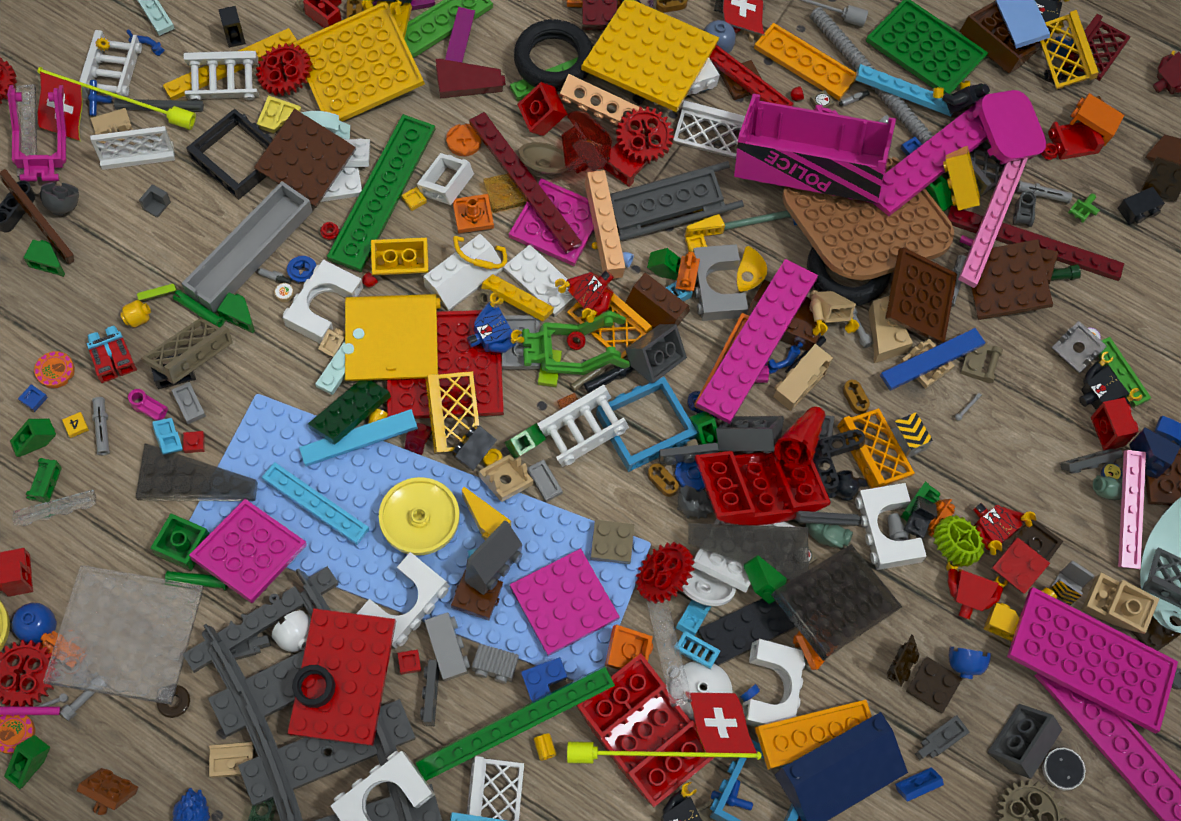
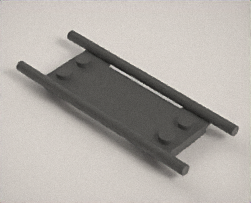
[610,161,744,241]

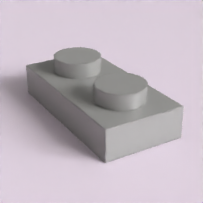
[172,382,206,424]

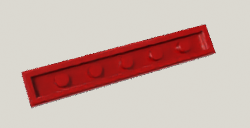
[709,45,794,107]

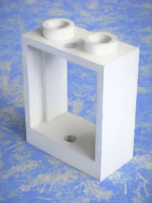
[417,153,474,205]

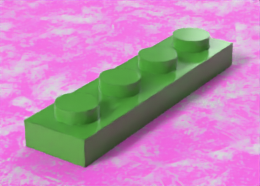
[1098,337,1151,408]

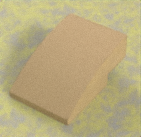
[1081,572,1159,634]

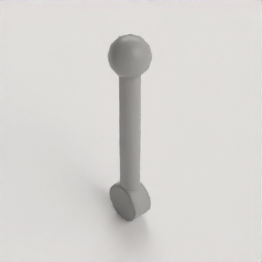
[955,393,982,421]
[34,693,68,707]

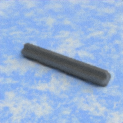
[795,511,861,526]

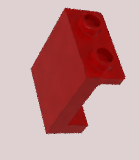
[1048,122,1105,160]
[602,142,654,187]

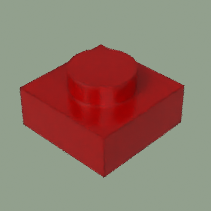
[183,431,205,453]
[398,649,421,675]

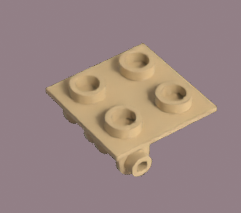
[91,108,133,144]

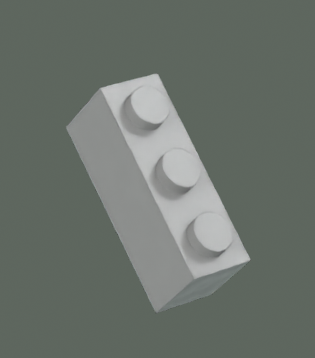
[425,612,470,681]

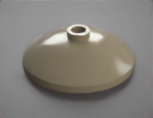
[519,142,572,175]

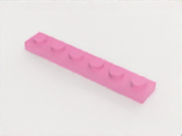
[1118,450,1146,569]

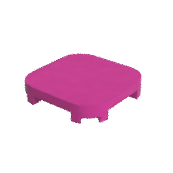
[973,90,1046,164]

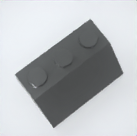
[625,324,687,383]
[716,416,784,453]
[465,520,522,595]
[988,704,1063,779]

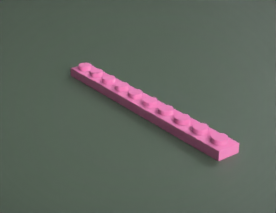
[958,158,1028,288]

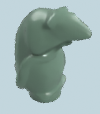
[1093,475,1123,500]
[806,510,853,548]

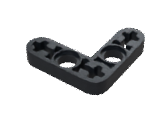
[813,429,865,493]

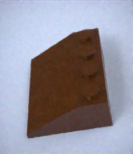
[959,1,1046,74]
[746,280,825,351]

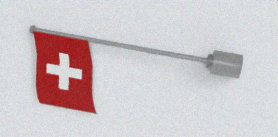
[723,0,868,36]

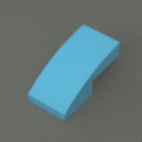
[152,418,183,455]
[676,600,712,636]

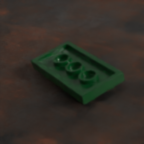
[308,380,391,445]

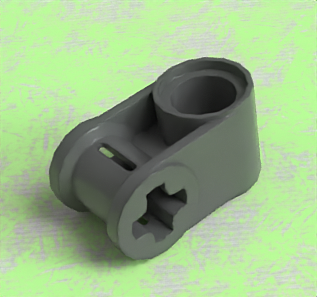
[1013,191,1036,227]

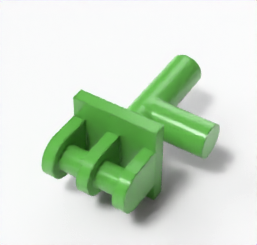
[1068,194,1100,223]

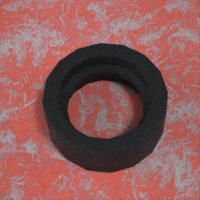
[292,665,336,708]

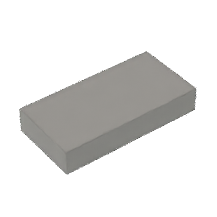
[527,460,563,502]

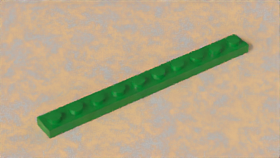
[415,665,615,781]

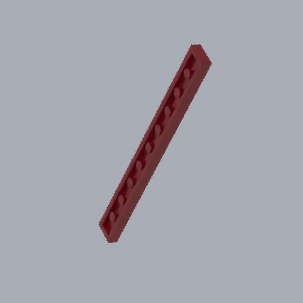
[469,112,582,254]
[947,205,1124,281]

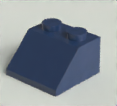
[1129,427,1181,479]

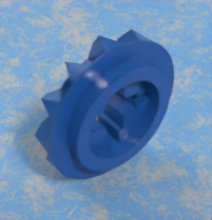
[287,256,317,284]

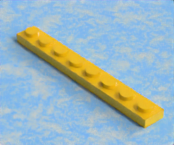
[163,28,297,100]

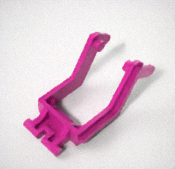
[7,85,66,182]

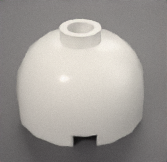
[272,610,311,652]

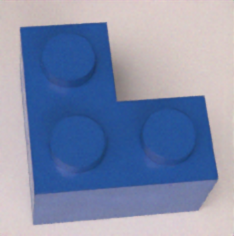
[521,657,568,702]

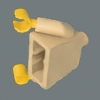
[809,290,859,336]

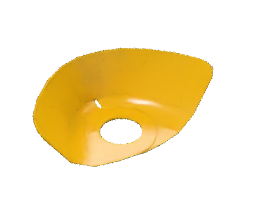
[737,246,767,292]

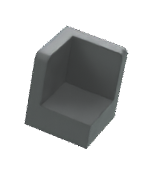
[139,184,171,217]

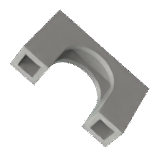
[693,244,748,321]

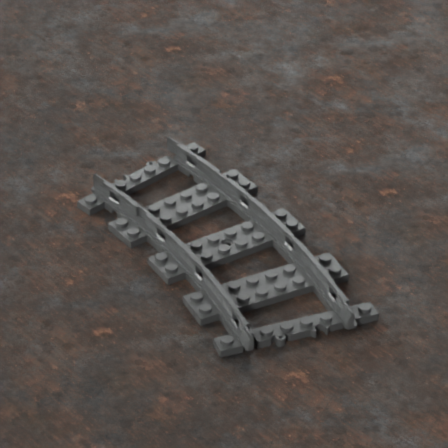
[183,566,442,821]

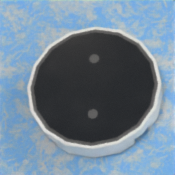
[1042,748,1086,791]

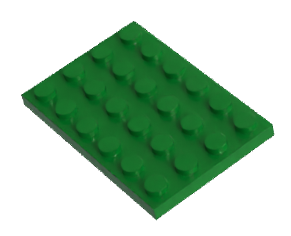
[866,0,988,94]

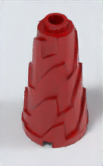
[774,406,826,470]

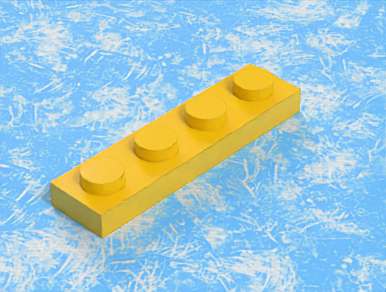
[481,274,554,322]

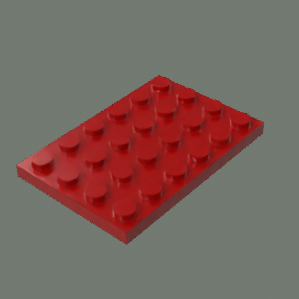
[288,608,396,746]

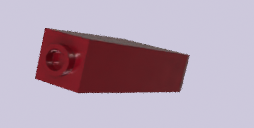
[436,59,506,99]

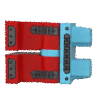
[86,326,137,383]

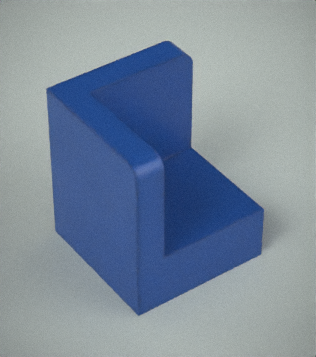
[1049,36,1074,57]

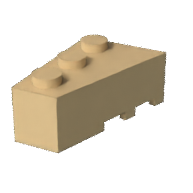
[868,296,913,363]
[774,344,833,411]

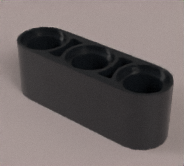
[0,180,36,233]

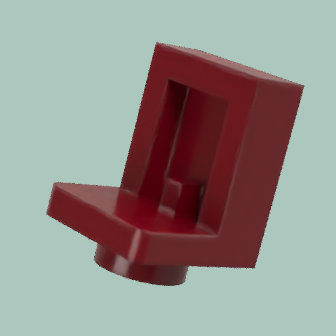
[404,422,432,455]

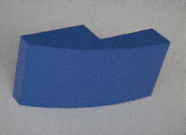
[1155,416,1181,446]

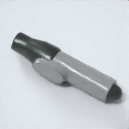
[839,90,870,107]
[257,268,292,284]

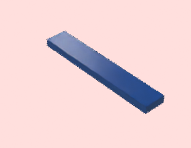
[880,328,986,391]

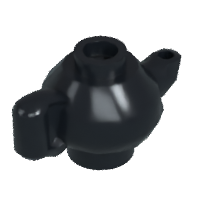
[827,470,868,501]

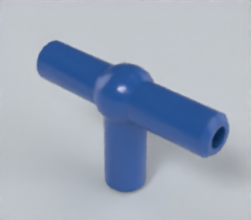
[88,80,112,116]
[711,780,753,810]

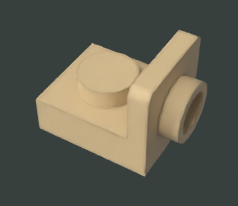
[318,328,345,357]

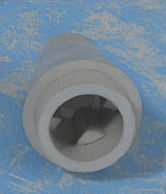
[887,513,909,541]

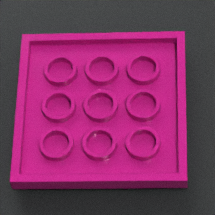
[509,178,594,266]
[189,499,307,603]
[510,548,620,656]

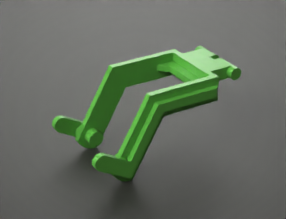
[522,310,630,375]

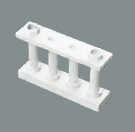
[79,30,142,99]
[184,51,259,101]
[537,385,629,467]

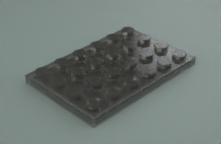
[771,544,902,661]

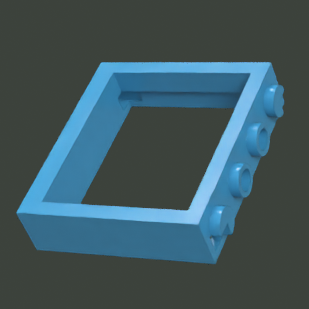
[596,377,698,472]
[710,739,799,821]

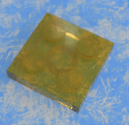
[483,174,527,213]

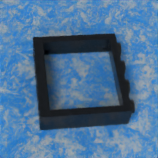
[186,108,273,200]

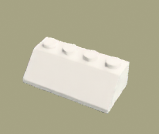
[423,234,503,311]

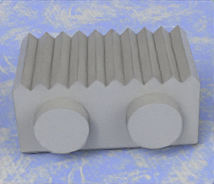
[472,644,519,684]

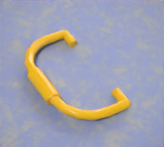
[453,236,507,270]

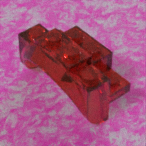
[561,111,612,174]

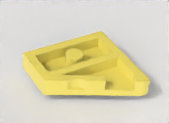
[257,95,301,133]

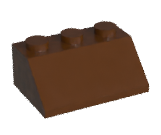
[625,272,690,329]

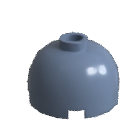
[704,20,736,53]

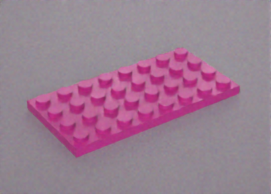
[1007,587,1178,734]

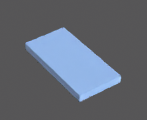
[996,0,1050,49]

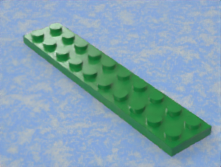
[327,114,436,273]

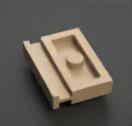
[209,742,254,778]

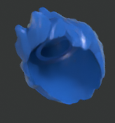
[172,788,210,821]

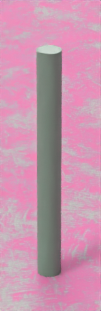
[724,210,791,230]

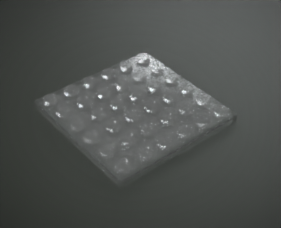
[43,565,204,705]

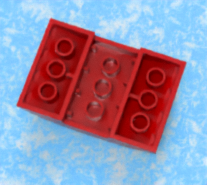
[695,451,831,525]
[576,653,715,808]

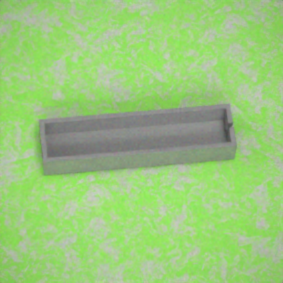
[181,181,313,313]

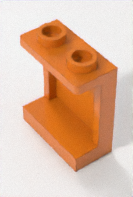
[1069,93,1124,147]

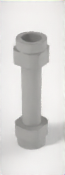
[853,308,874,348]
[60,675,107,721]

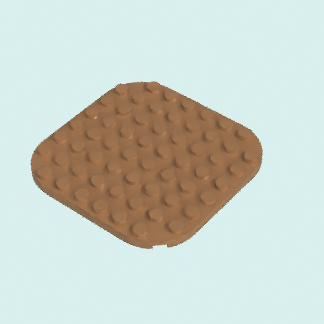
[782,157,954,281]

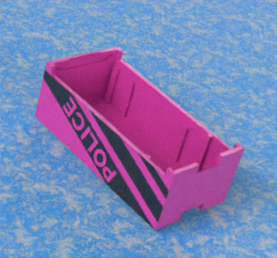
[734,94,896,204]

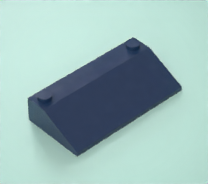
[774,712,908,821]

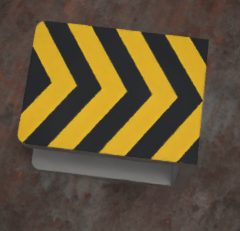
[891,413,933,458]
[1049,561,1094,606]

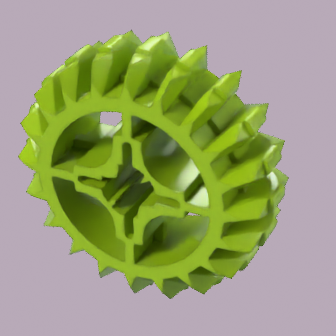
[933,515,984,567]

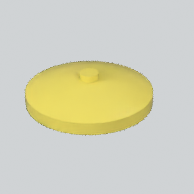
[379,477,460,555]

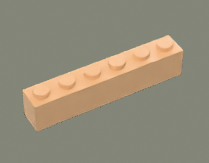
[585,170,626,279]

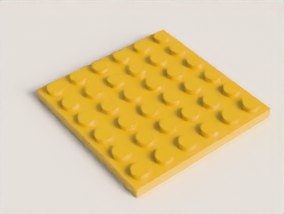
[581,0,719,112]
[293,1,425,122]

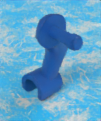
[126,29,165,56]
[765,342,803,374]

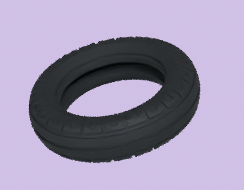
[514,19,593,91]
[807,246,891,306]

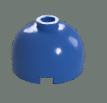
[11,602,57,645]
[949,646,991,679]

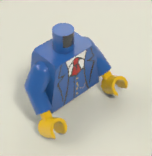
[467,293,524,353]

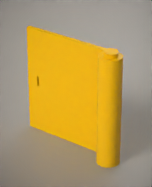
[345,294,441,381]

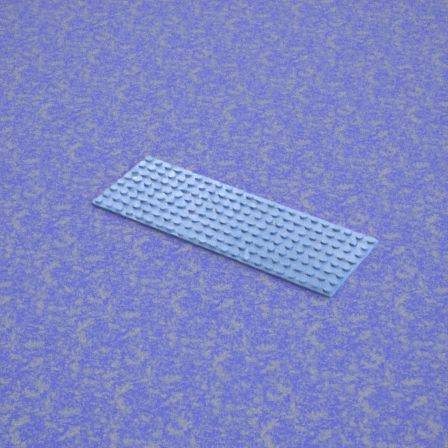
[189,394,651,681]

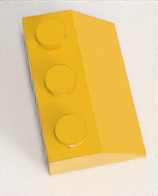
[943,146,980,210]
[371,238,429,275]

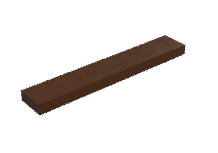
[0,169,74,264]

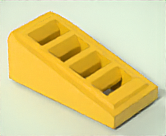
[685,214,725,237]

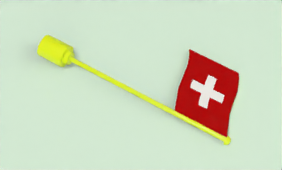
[37,67,196,141]
[567,693,762,764]

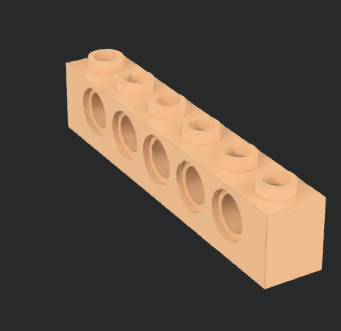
[559,74,656,141]

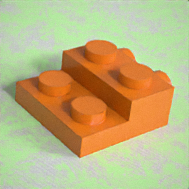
[605,624,653,670]

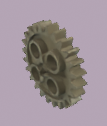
[995,779,1066,821]

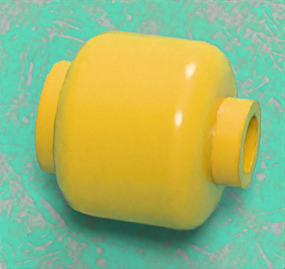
[121,300,151,328]

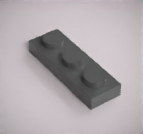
[659,443,719,465]
[1060,448,1123,474]
[420,660,440,727]

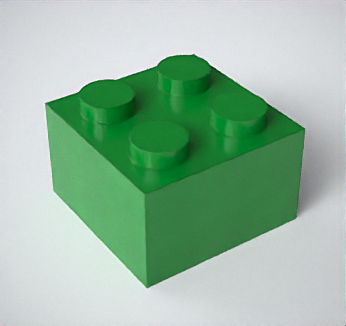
[150,513,209,571]

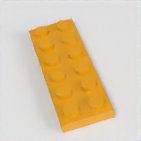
[754,23,856,101]
[755,700,872,769]

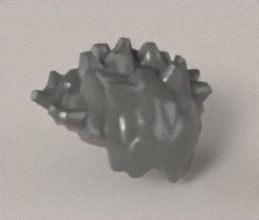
[677,485,713,519]

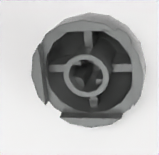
[40,182,79,216]

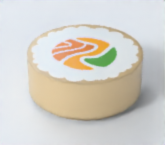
[274,283,294,302]

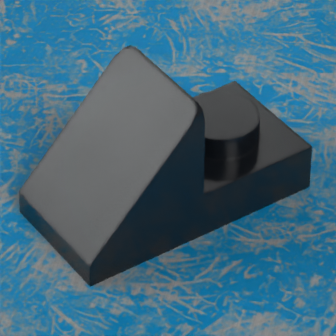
[904,495,938,539]

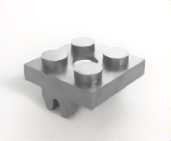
[1052,321,1107,374]

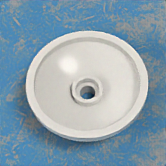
[682,559,736,606]
[671,661,732,721]

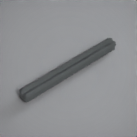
[114,99,204,111]

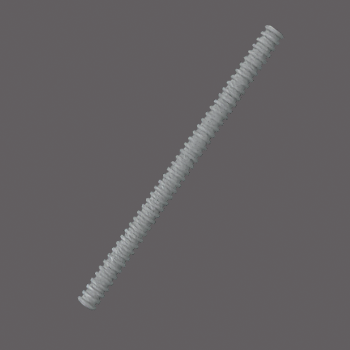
[810,7,950,178]

